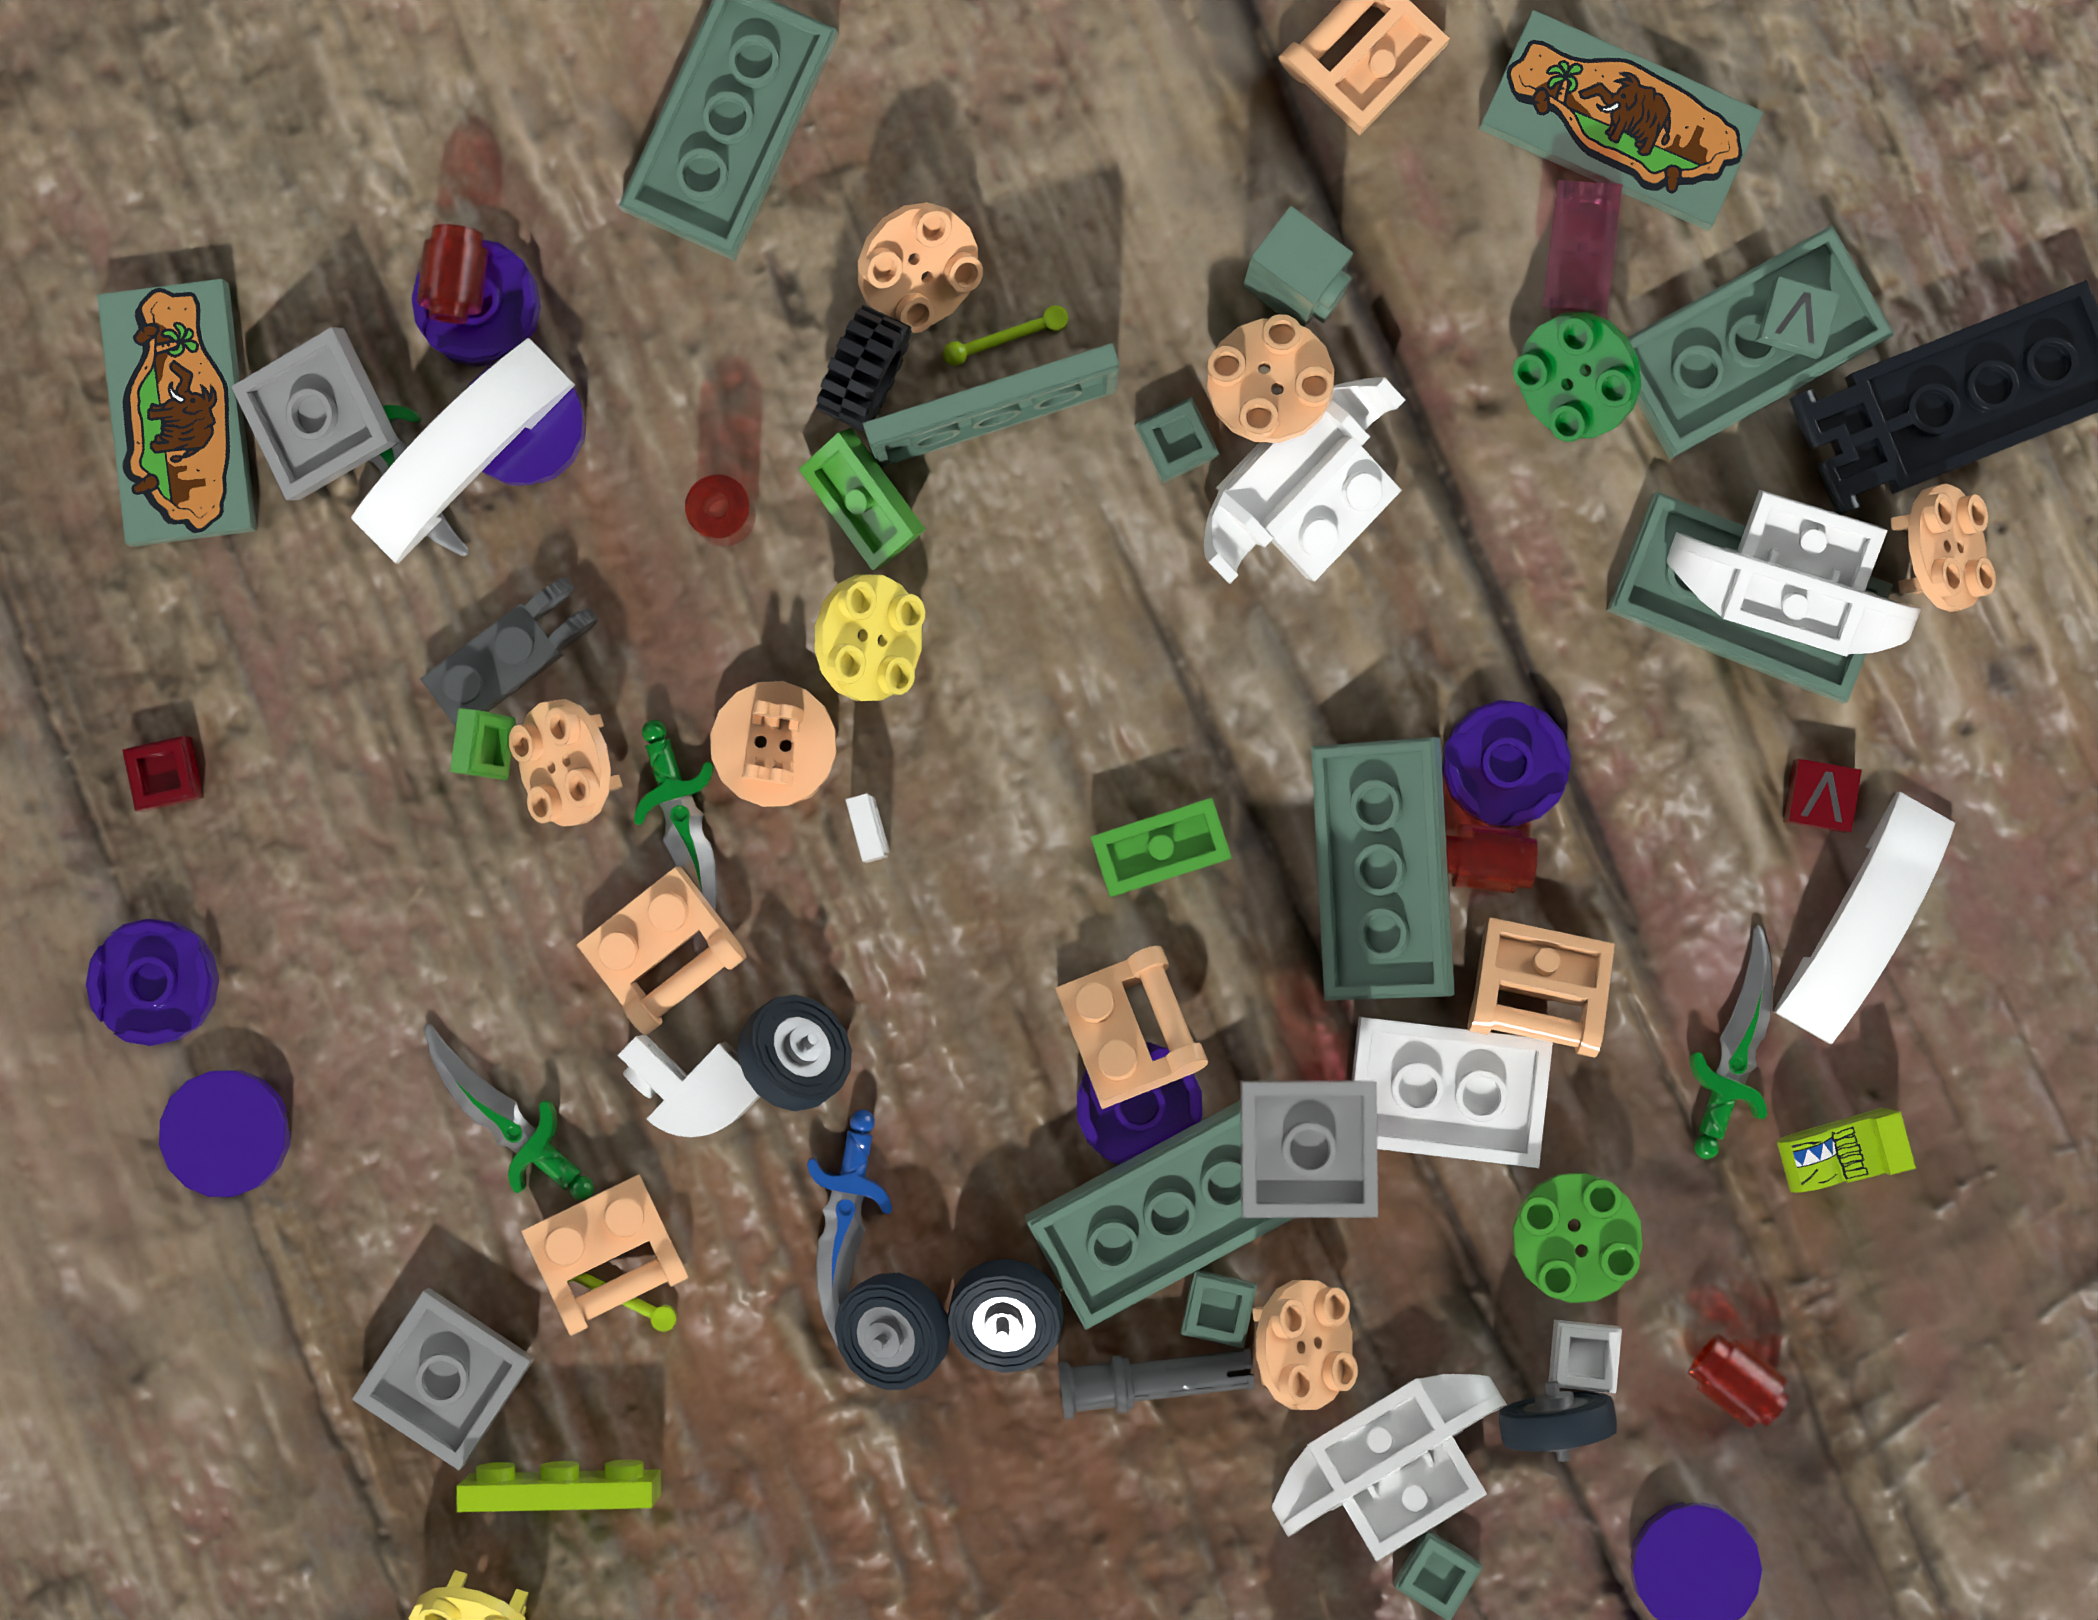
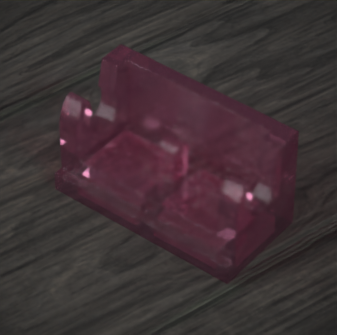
[1543,180,1624,321]

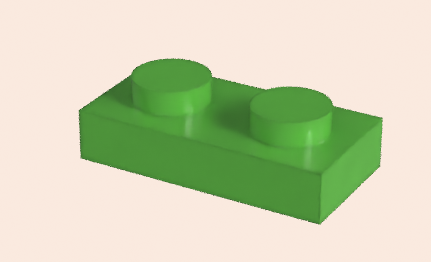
[798,428,926,571]
[1090,798,1232,897]

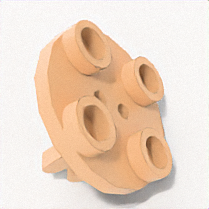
[858,202,983,333]
[1207,314,1334,443]
[1890,483,1996,612]
[710,681,837,807]
[509,699,623,826]
[1252,1280,1358,1410]

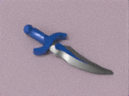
[807,1109,892,1347]

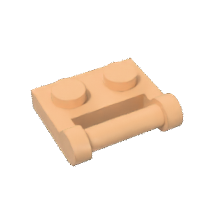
[1279,0,1450,136]
[577,866,747,1035]
[1468,917,1615,1058]
[1055,946,1208,1109]
[521,1174,688,1336]

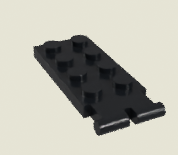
[1789,280,2098,515]

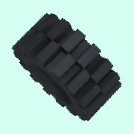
[816,305,912,432]

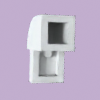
[618,1035,760,1137]

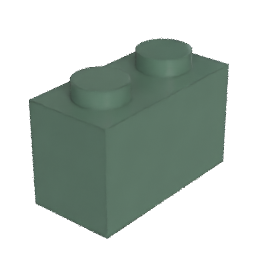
[1243,206,1353,328]

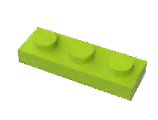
[457,1460,661,1512]

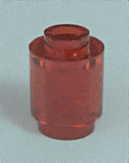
[417,224,488,324]
[685,474,756,547]
[1446,824,1538,894]
[1688,1334,1789,1429]

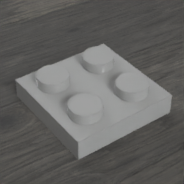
[231,327,400,501]
[1240,1080,1378,1218]
[352,1288,535,1470]

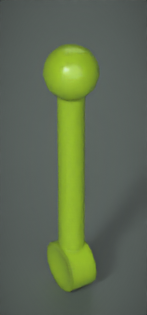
[942,305,1068,366]
[567,1272,677,1332]

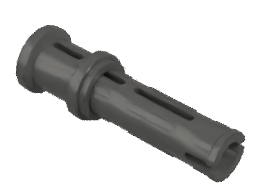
[1057,1348,1255,1420]

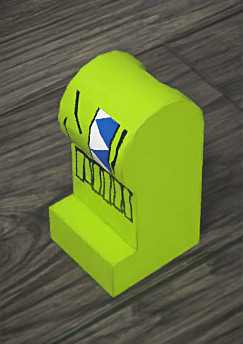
[1777,1108,1916,1193]

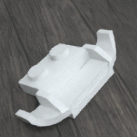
[1204,377,1405,584]
[1666,490,1921,657]
[1272,1374,1507,1561]

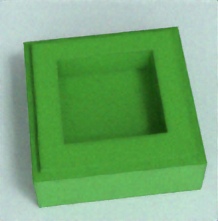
[450,708,516,780]

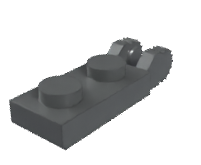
[420,577,598,727]

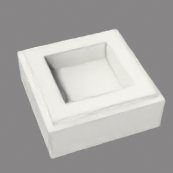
[845,793,890,863]
[1548,1320,1622,1393]

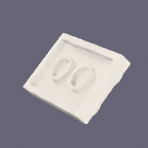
[1352,1017,1553,1168]

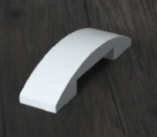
[351,338,575,564]
[1773,792,1955,1044]

